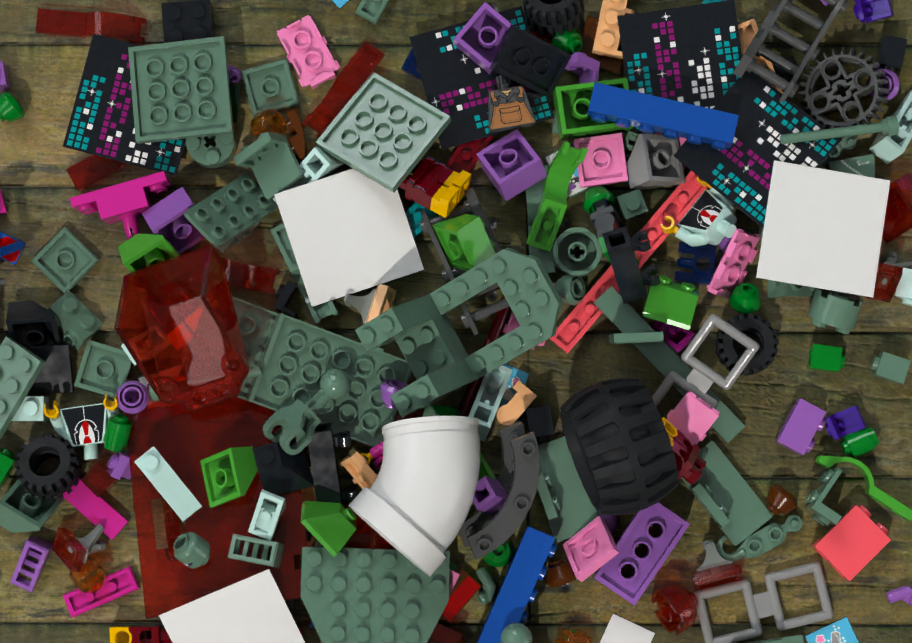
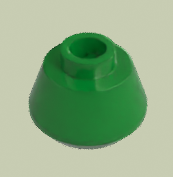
[551,27,582,55]
[0,91,25,122]
[583,185,616,214]
[729,283,762,314]
[483,538,515,567]

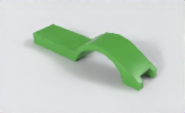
[526,141,588,252]
[814,456,912,521]

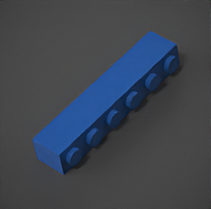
[587,82,739,150]

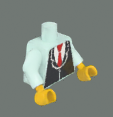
[660,177,737,247]
[44,394,119,460]

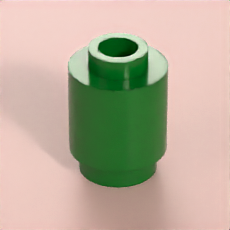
[103,414,132,452]
[841,427,879,458]

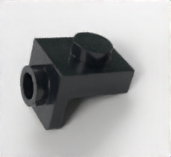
[274,281,299,319]

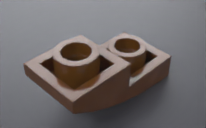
[285,109,307,162]

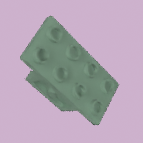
[184,174,278,253]
[537,436,598,542]
[681,441,772,546]

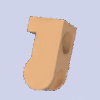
[496,380,537,426]

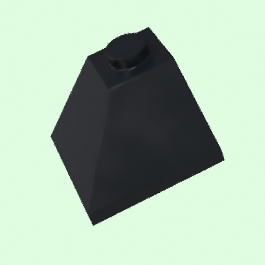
[6,300,62,346]
[252,439,314,496]

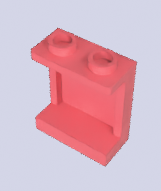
[811,505,891,581]

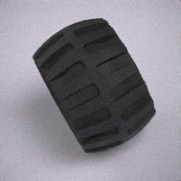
[560,378,679,515]

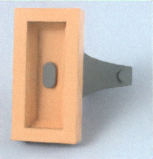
[344,284,397,324]

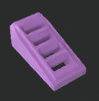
[10,536,54,592]

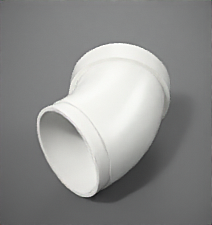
[348,416,480,577]

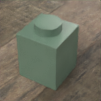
[616,188,648,223]
[870,352,911,385]

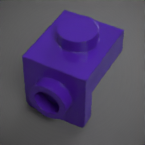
[854,0,894,24]
[825,405,867,440]

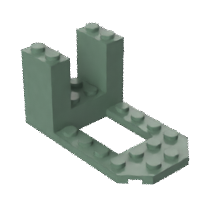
[355,248,563,417]

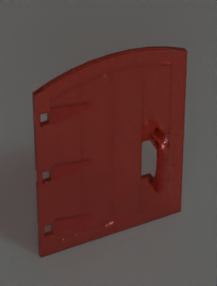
[124,376,308,618]

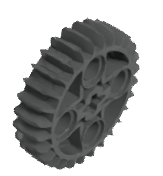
[798,47,889,136]

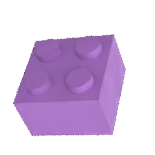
[453,2,511,75]
[476,129,547,201]
[142,187,205,254]

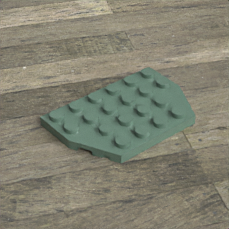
[300,547,450,643]

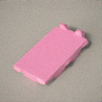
[277,15,340,89]
[707,229,760,299]
[666,391,720,446]

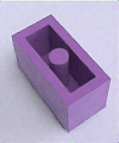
[775,398,826,455]

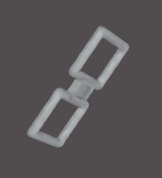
[652,314,759,409]
[693,562,834,643]

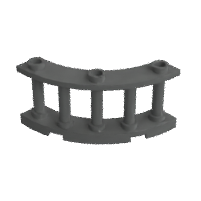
[733,0,849,103]
[419,187,509,335]
[459,421,540,560]

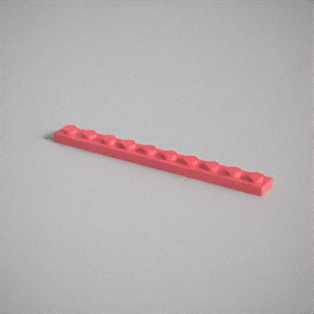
[549,171,709,354]

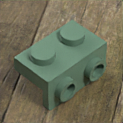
[48,291,103,350]

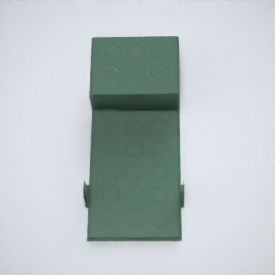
[179,288,412,447]

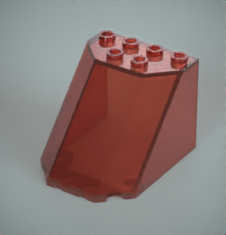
[114,244,250,411]

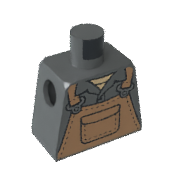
[488,75,536,133]

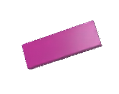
[63,477,129,540]
[62,566,140,618]

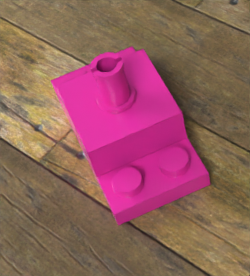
[70,171,173,240]

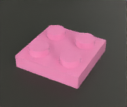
[574,133,628,188]
[563,515,619,582]

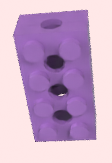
[592,502,690,606]

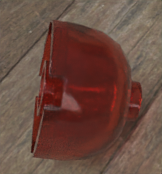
[651,585,698,635]

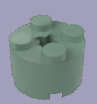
[186,133,237,169]
[552,227,602,278]
[808,288,863,334]

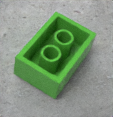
[553,78,634,140]

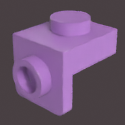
[565,52,600,84]
[107,450,139,480]

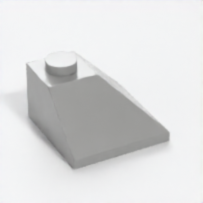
[626,134,685,190]

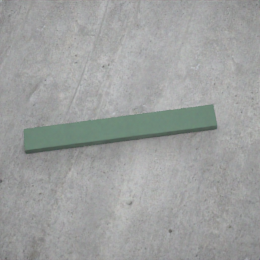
[593,286,745,443]

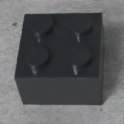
[161,0,215,43]

